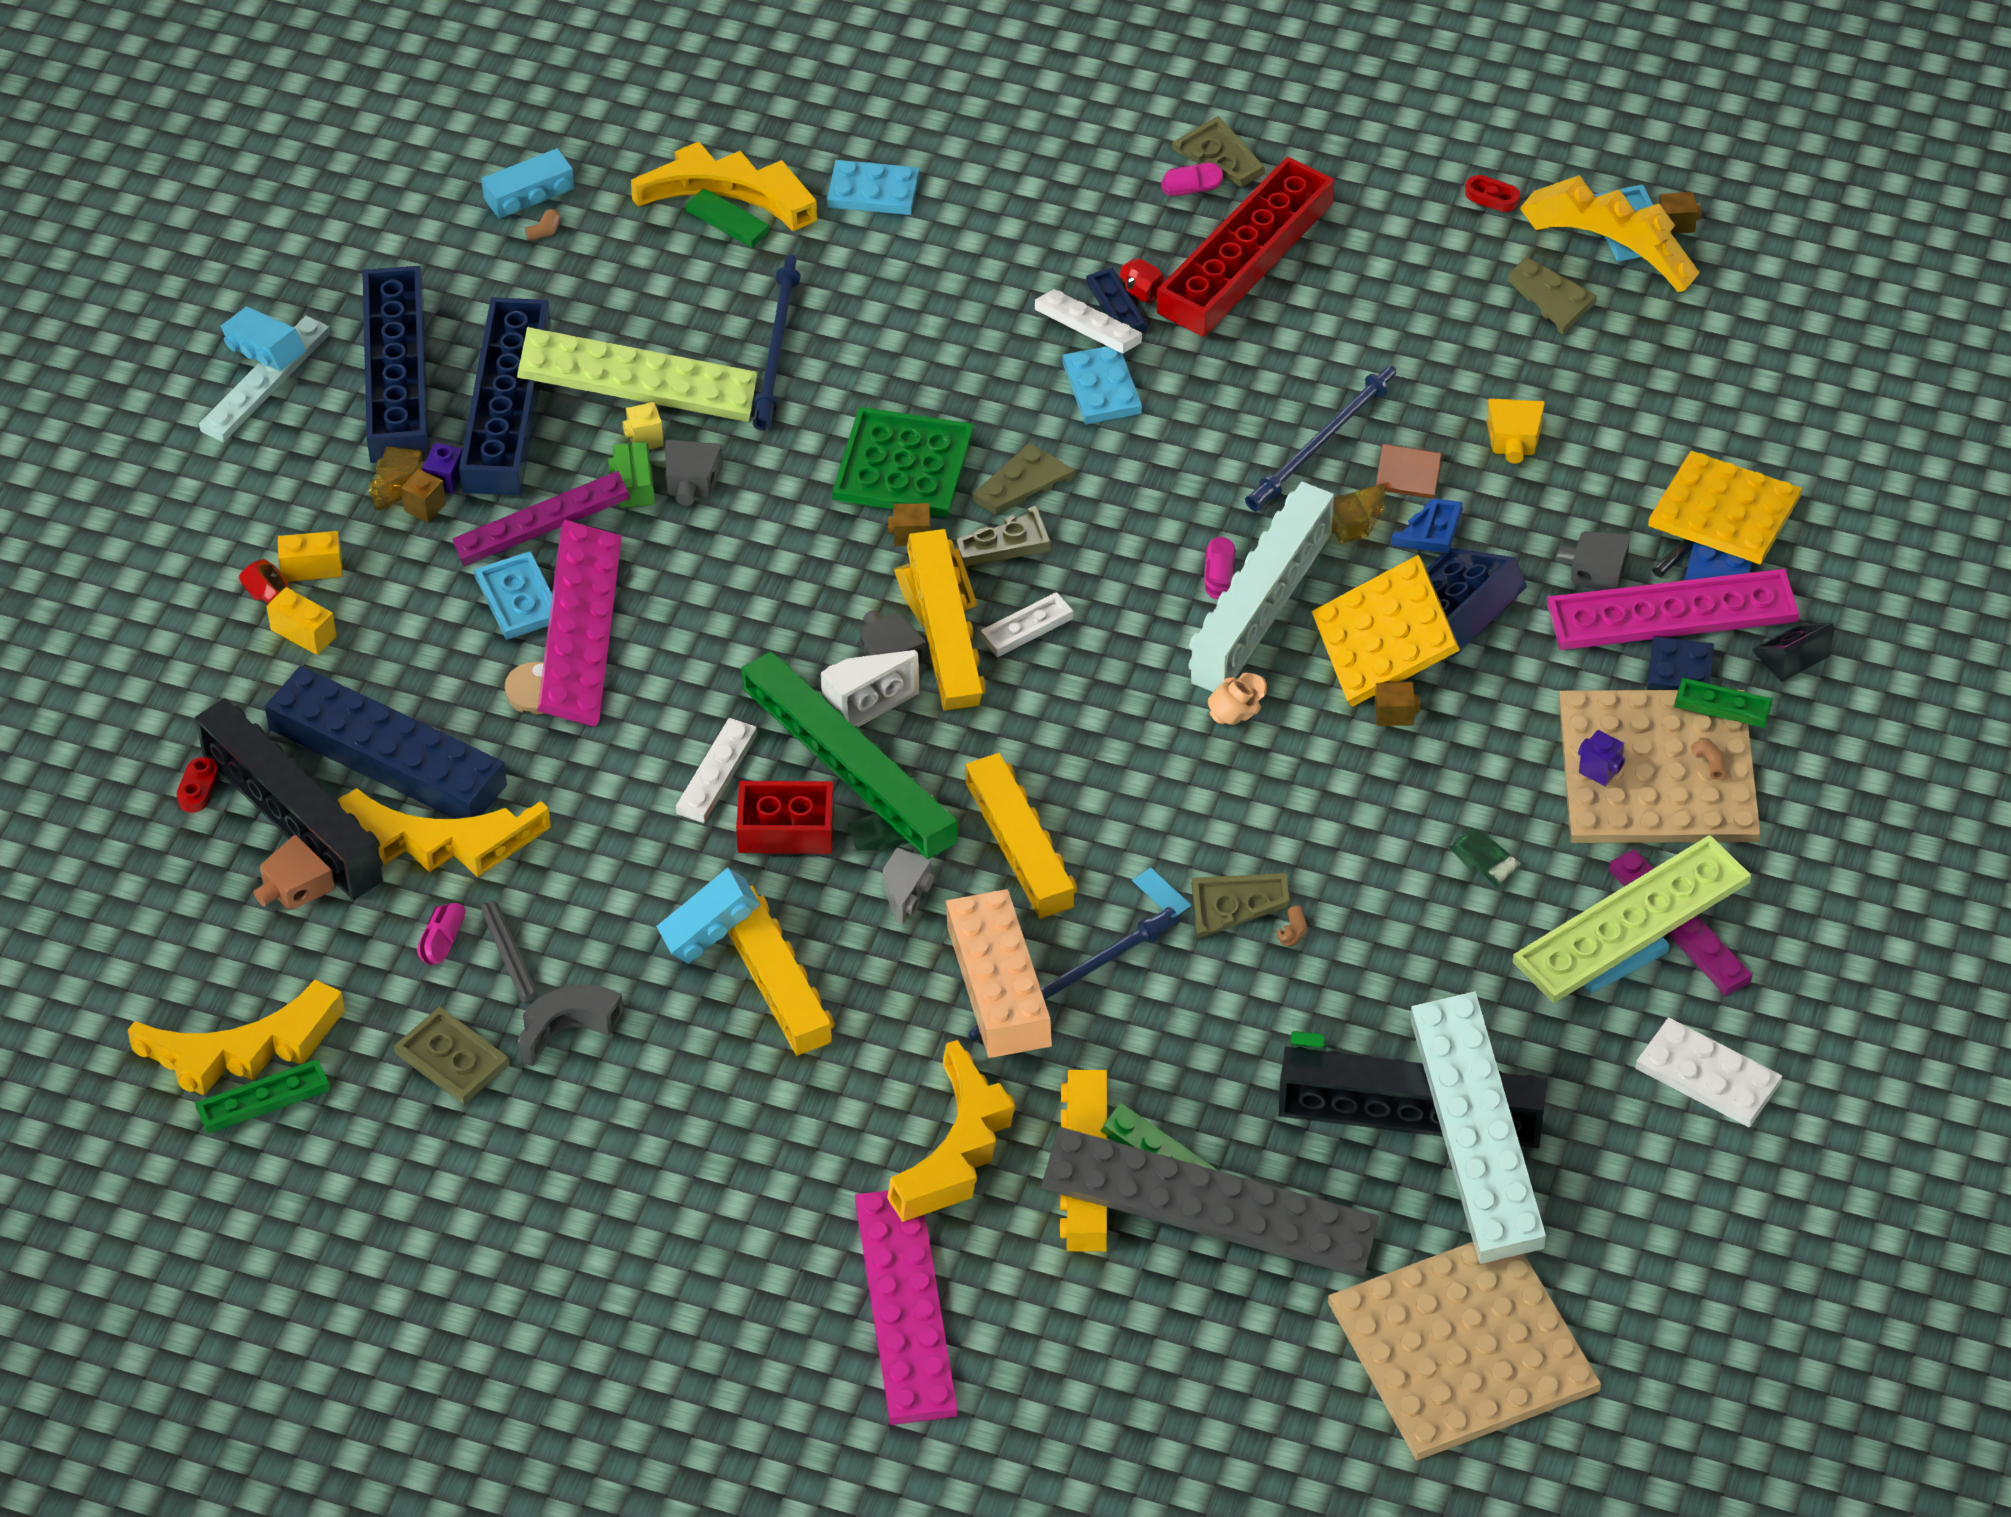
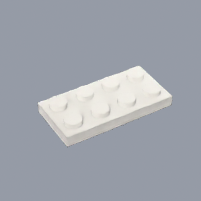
[1635,1017,1782,1127]

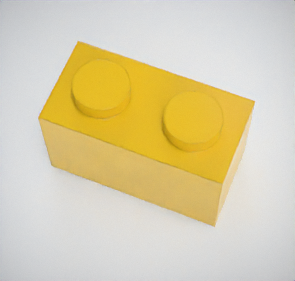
[278,531,343,582]
[266,587,337,656]

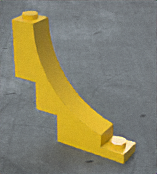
[338,788,551,877]

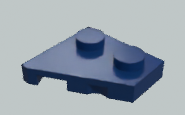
[1392,498,1463,553]
[1685,542,1752,580]

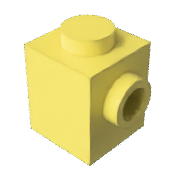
[622,402,664,450]

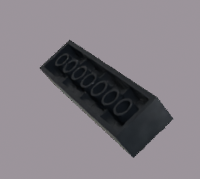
[195,698,384,901]
[1278,1047,1548,1148]

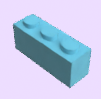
[481,148,575,219]
[220,306,306,371]
[656,867,760,964]

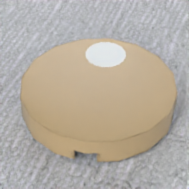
[505,661,543,715]

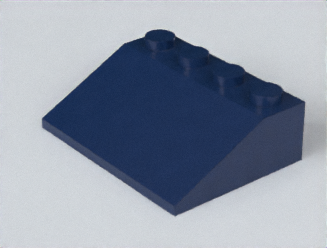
[1426,548,1527,657]

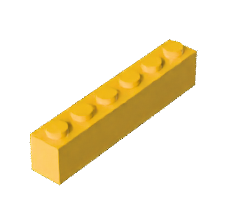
[907,529,986,711]
[965,752,1077,919]
[727,885,835,1056]
[1060,1070,1107,1252]

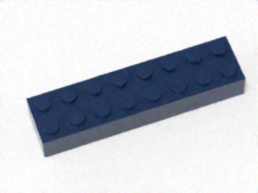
[362,266,429,463]
[459,297,551,495]
[265,665,507,819]

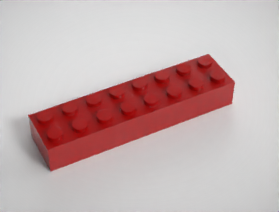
[1157,156,1335,337]

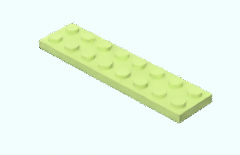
[517,327,757,422]
[1513,835,1751,1004]

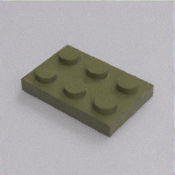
[394,1006,510,1105]

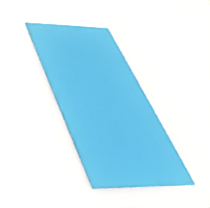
[1131,867,1192,918]

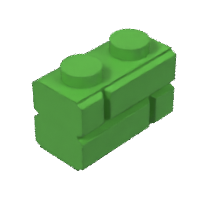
[608,442,655,508]

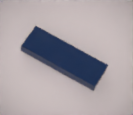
[1086,267,1147,333]

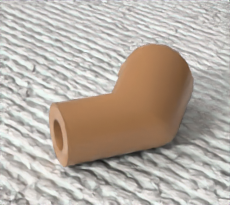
[525,209,561,241]
[1691,738,1726,779]
[1277,906,1308,947]

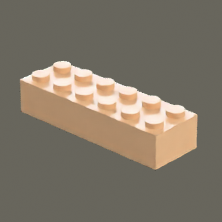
[946,889,1052,1058]

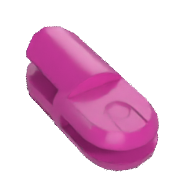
[1161,162,1223,196]
[1204,537,1236,599]
[417,903,466,965]

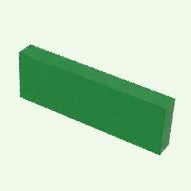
[686,188,770,248]
[1674,678,1773,728]
[1290,1031,1327,1051]

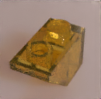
[369,446,423,510]
[1332,484,1385,544]

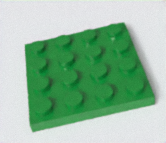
[832,407,974,518]

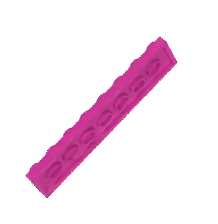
[537,520,622,727]
[1547,569,1799,650]
[855,1190,957,1425]

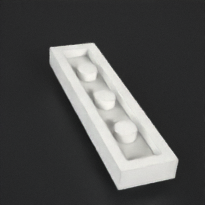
[1035,289,1142,354]
[676,718,757,823]

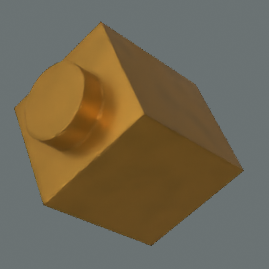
[1658,192,1701,234]
[401,469,446,523]
[888,503,930,546]
[1375,682,1420,726]

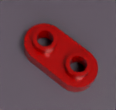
[1465,175,1520,212]
[176,757,219,813]

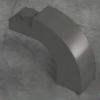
[517,985,624,1066]

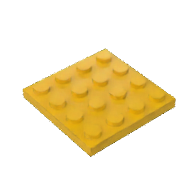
[1648,451,1802,565]
[1311,555,1460,707]

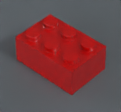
[736,781,834,854]

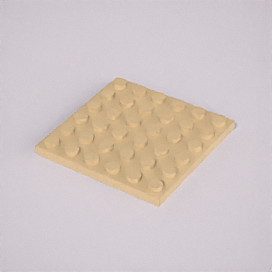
[1558,690,1760,843]
[1328,1242,1601,1461]

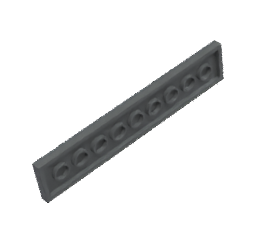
[1041,1126,1379,1279]

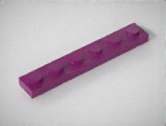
[452,471,630,566]
[1608,849,1752,996]

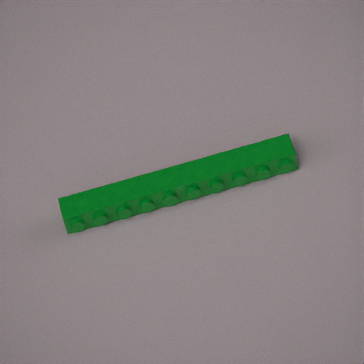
[741,651,959,859]

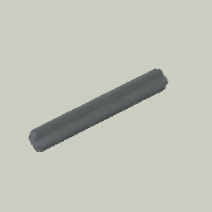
[481,901,537,1003]

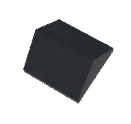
[1753,623,1835,682]

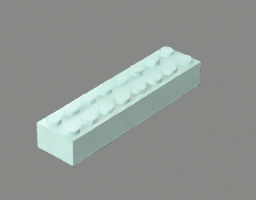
[1189,481,1334,692]
[1411,991,1546,1264]

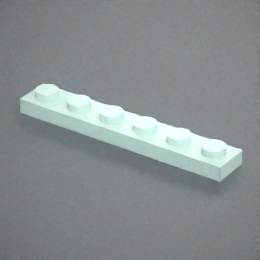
[199,316,330,443]

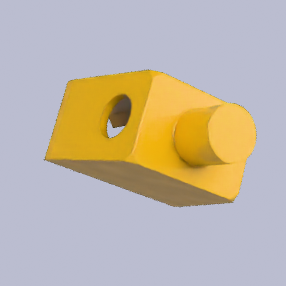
[1486,399,1544,464]

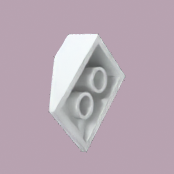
[821,650,919,727]

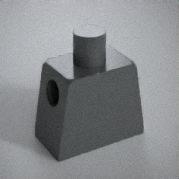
[665,440,723,506]
[1556,531,1630,591]
[859,610,926,665]

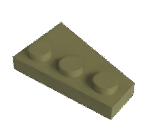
[1172,116,1265,187]
[1508,257,1597,336]
[973,443,1075,515]
[956,505,1051,567]
[1191,873,1289,940]

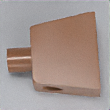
[254,835,335,910]

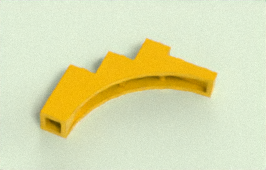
[631,141,817,231]
[1520,175,1700,292]
[127,980,345,1096]
[887,1040,1016,1222]

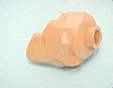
[1208,673,1267,725]

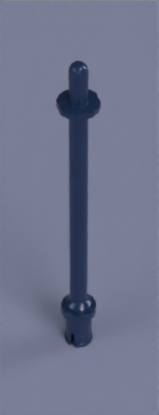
[753,254,801,431]
[1245,366,1396,512]
[968,907,1180,1041]

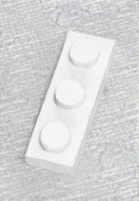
[980,592,1073,657]

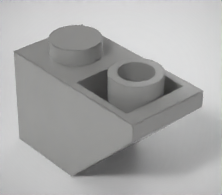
[883,847,934,925]

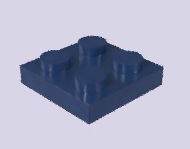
[1647,636,1714,690]

